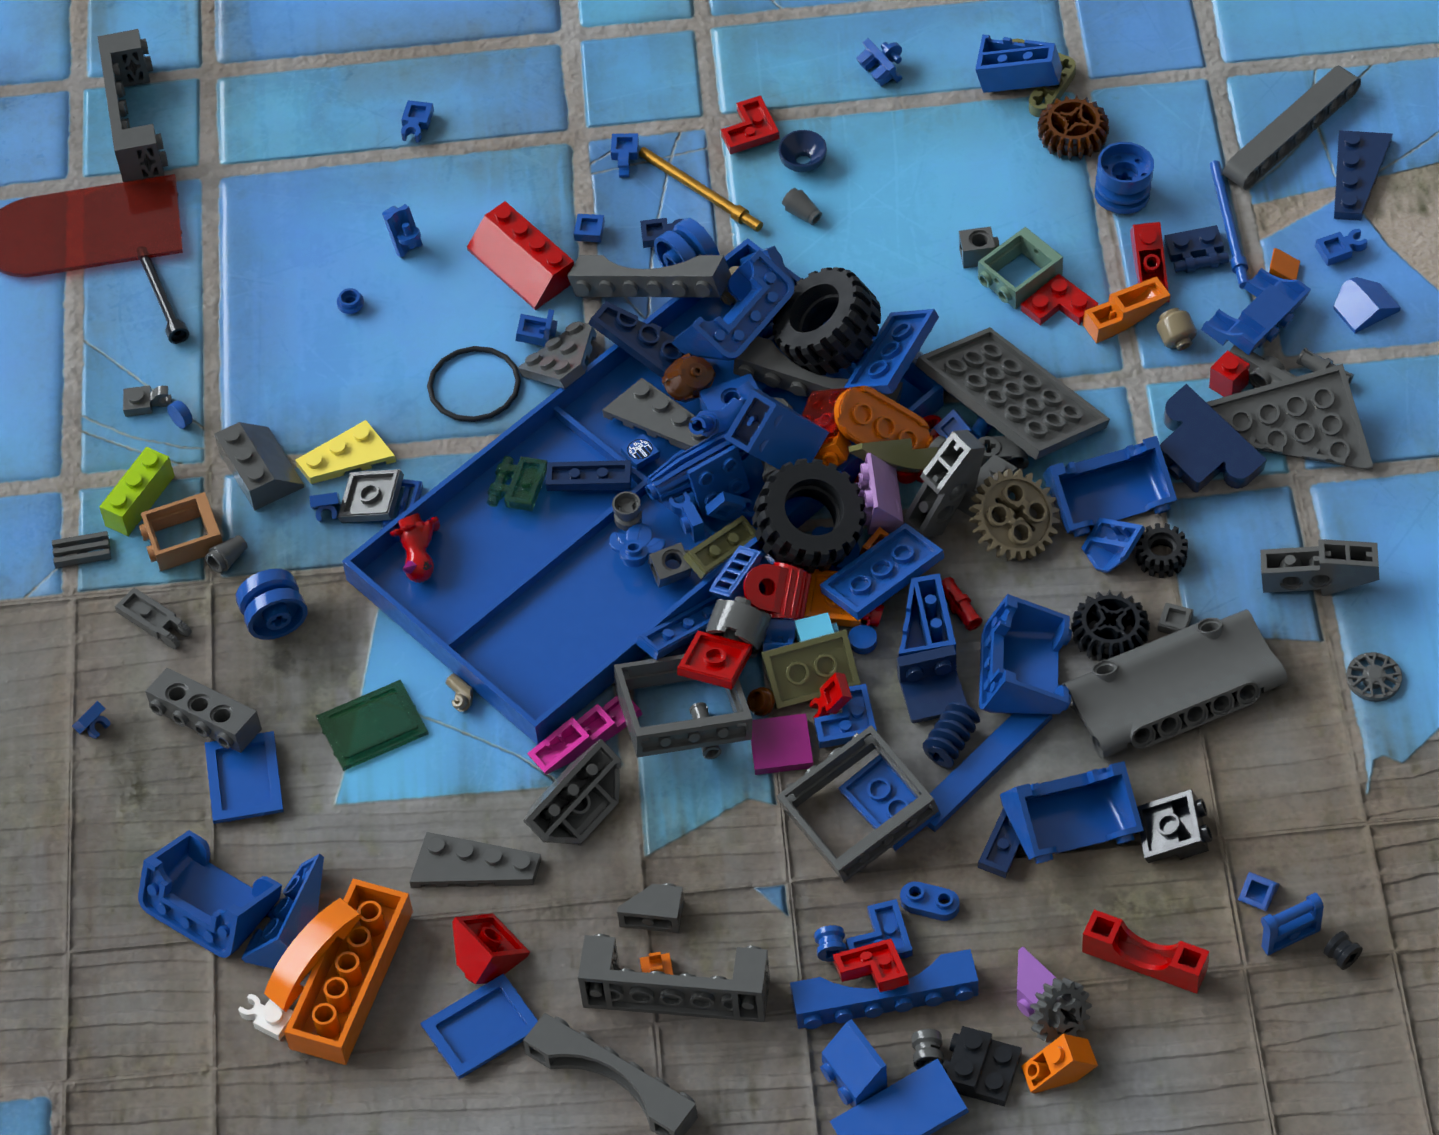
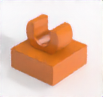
[640,952,673,975]

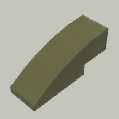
[848,438,938,473]

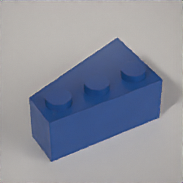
[975,34,1062,93]
[899,573,956,657]

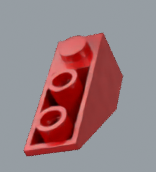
[1130,222,1170,303]

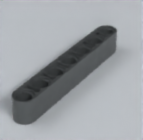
[1223,65,1361,190]

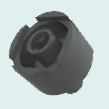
[705,597,771,659]

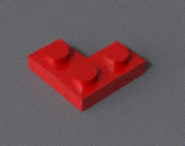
[721,95,780,155]
[1021,274,1098,326]
[833,938,909,992]

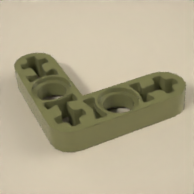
[1012,39,1076,118]

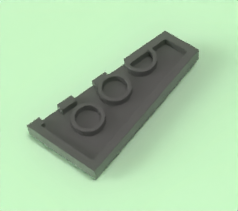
[602,378,711,450]
[410,832,541,888]

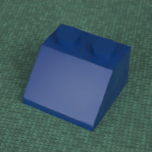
[820,1019,887,1107]

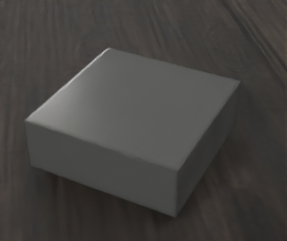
[1157,603,1194,634]

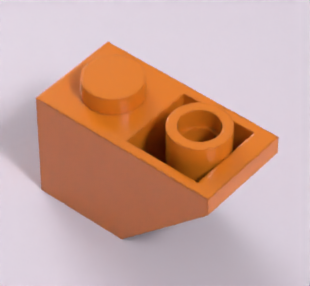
[1021,1034,1098,1093]

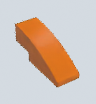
[1083,277,1171,344]

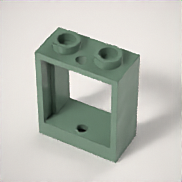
[978,227,1063,309]

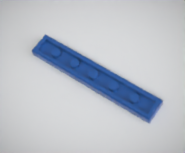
[927,714,1052,832]

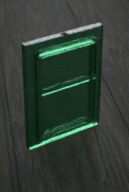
[316,680,428,771]

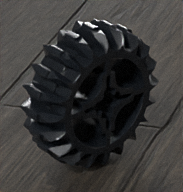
[1071,590,1150,662]

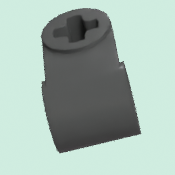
[978,436,1029,471]

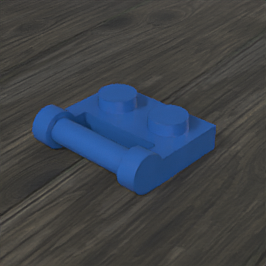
[1261,893,1324,956]

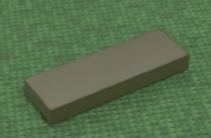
[683,515,756,579]

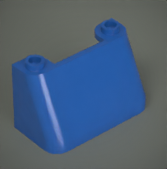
[672,249,794,361]
[1043,436,1177,538]
[979,594,1072,715]
[1000,761,1144,864]
[138,830,282,958]

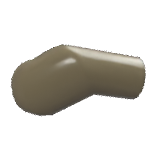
[445,673,473,712]

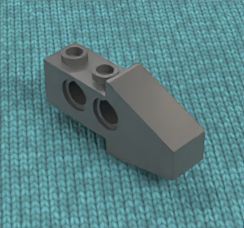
[903,430,986,537]
[1260,539,1380,596]

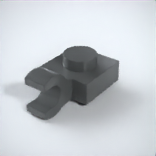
[123,385,172,417]

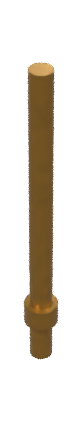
[639,147,763,232]

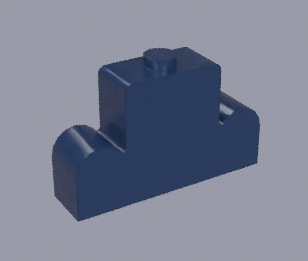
[1160,384,1267,493]

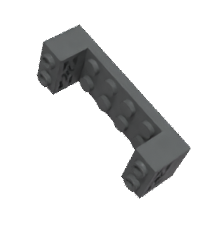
[97,29,168,185]
[578,934,770,1022]

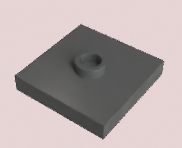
[338,469,404,523]

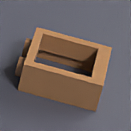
[139,492,223,571]

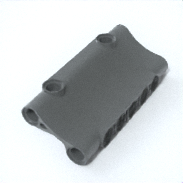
[1062,609,1288,759]

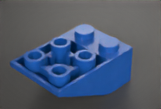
[724,389,830,470]

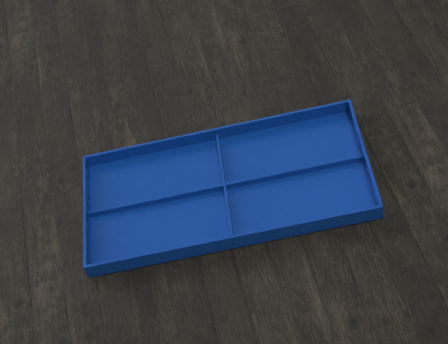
[342,238,944,745]

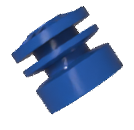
[1094,142,1154,214]

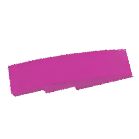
[527,696,642,775]

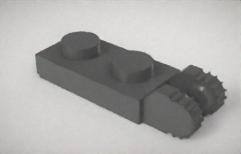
[115,587,192,649]

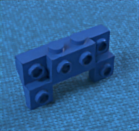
[1201,268,1311,355]

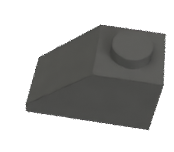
[617,883,684,933]

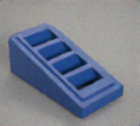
[709,545,764,601]

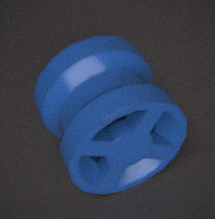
[814,925,847,962]

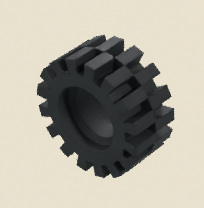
[1136,523,1188,578]

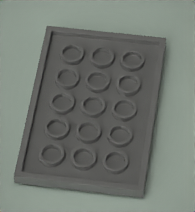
[915,327,1110,460]

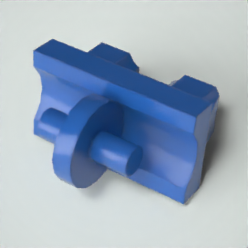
[856,38,903,86]
[382,204,423,258]

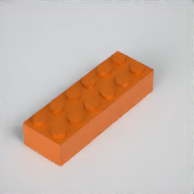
[284,878,413,1065]

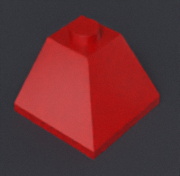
[452,913,530,985]

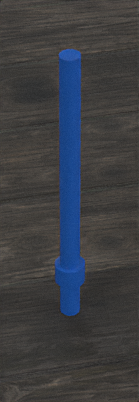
[1209,160,1249,289]

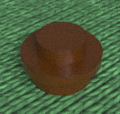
[747,687,775,716]

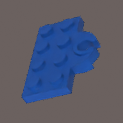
[843,309,939,394]

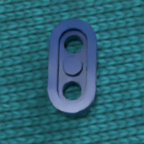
[900,881,960,921]

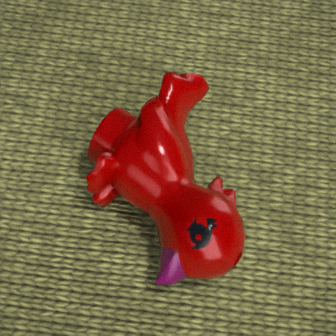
[390,513,440,583]

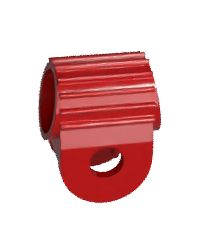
[743,562,812,620]

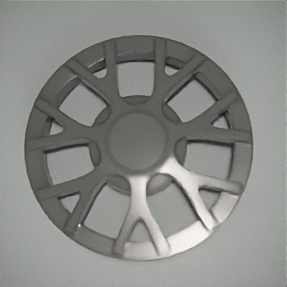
[1346,652,1402,701]

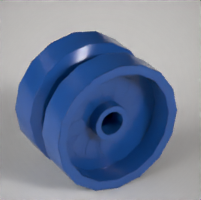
[654,218,720,267]
[235,569,308,640]

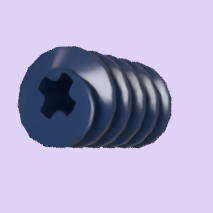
[923,702,980,768]

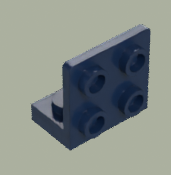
[897,645,967,723]

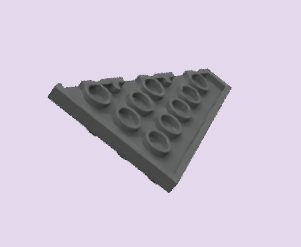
[1206,364,1373,470]

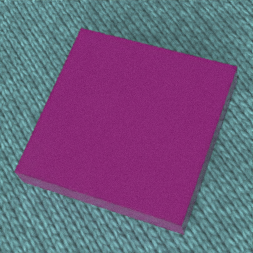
[751,713,813,775]

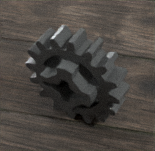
[1029,977,1092,1043]

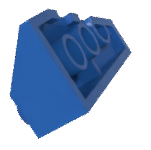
[241,854,324,969]

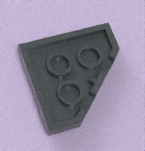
[517,321,597,389]

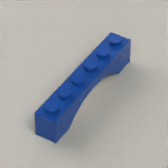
[790,949,979,1029]

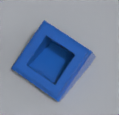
[1238,872,1280,911]

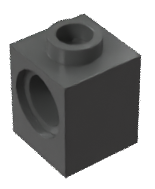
[959,226,999,269]
[648,543,692,588]

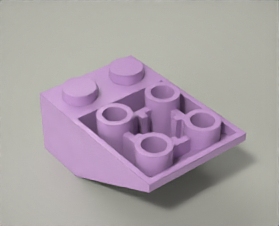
[857,453,904,534]

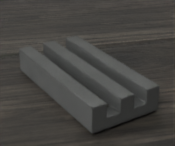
[52,531,111,568]

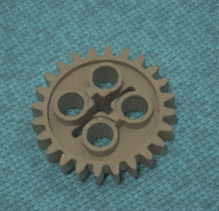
[969,469,1060,562]

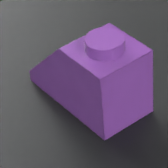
[1017,947,1056,1017]

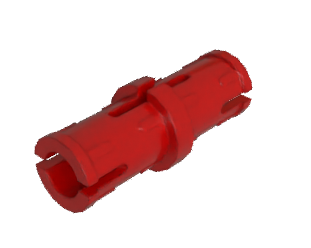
[942,577,982,631]

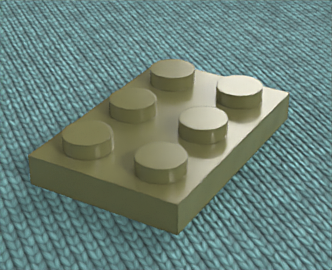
[761,629,861,709]

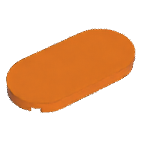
[834,386,933,449]

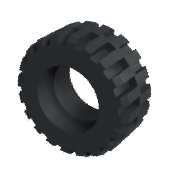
[772,267,881,375]
[752,458,867,573]

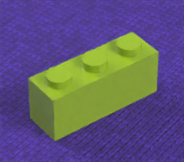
[99,447,175,536]

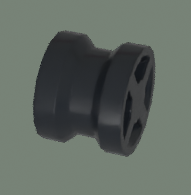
[1323,931,1363,970]

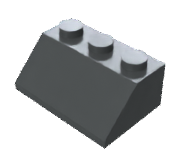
[214,422,304,511]

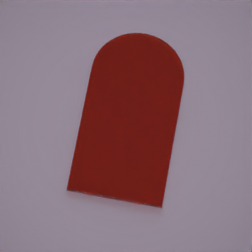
[0,174,183,277]

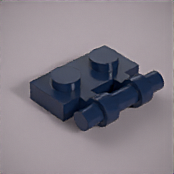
[1164,225,1229,273]

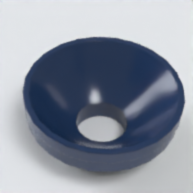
[779,130,827,172]

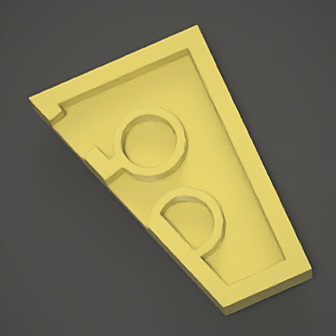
[296,420,396,484]

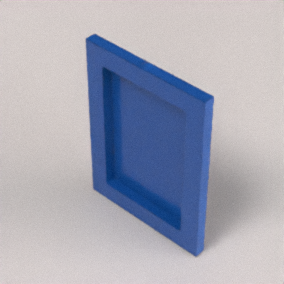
[205,731,284,824]
[421,973,538,1079]

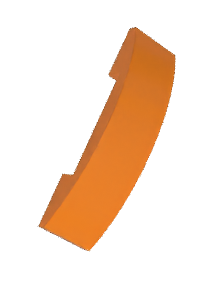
[264,898,362,1012]

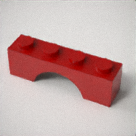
[1082,909,1210,994]

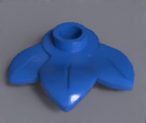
[609,523,666,567]

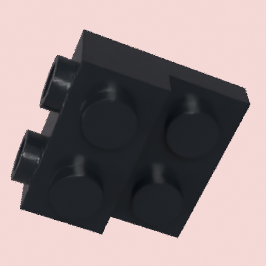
[1137,789,1212,863]
[943,1026,1022,1107]

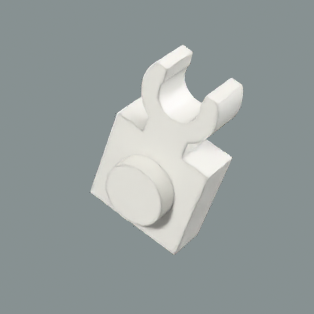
[238,994,293,1041]

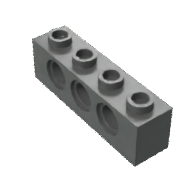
[145,668,262,753]

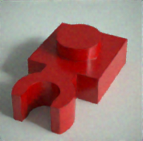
[809,672,852,719]

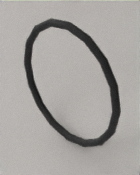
[427,346,521,422]

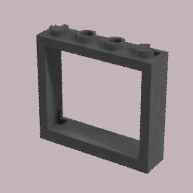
[614,654,752,758]
[777,725,939,882]

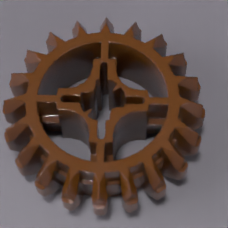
[1038,95,1109,160]

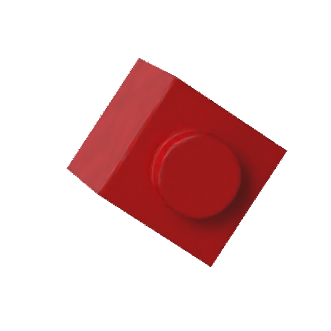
[1209,350,1250,397]

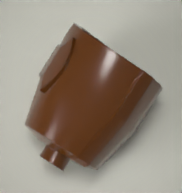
[662,353,716,403]

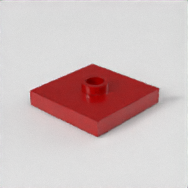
[677,631,752,689]

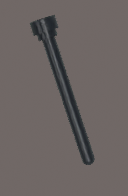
[137,247,189,344]

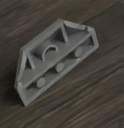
[523,739,621,845]

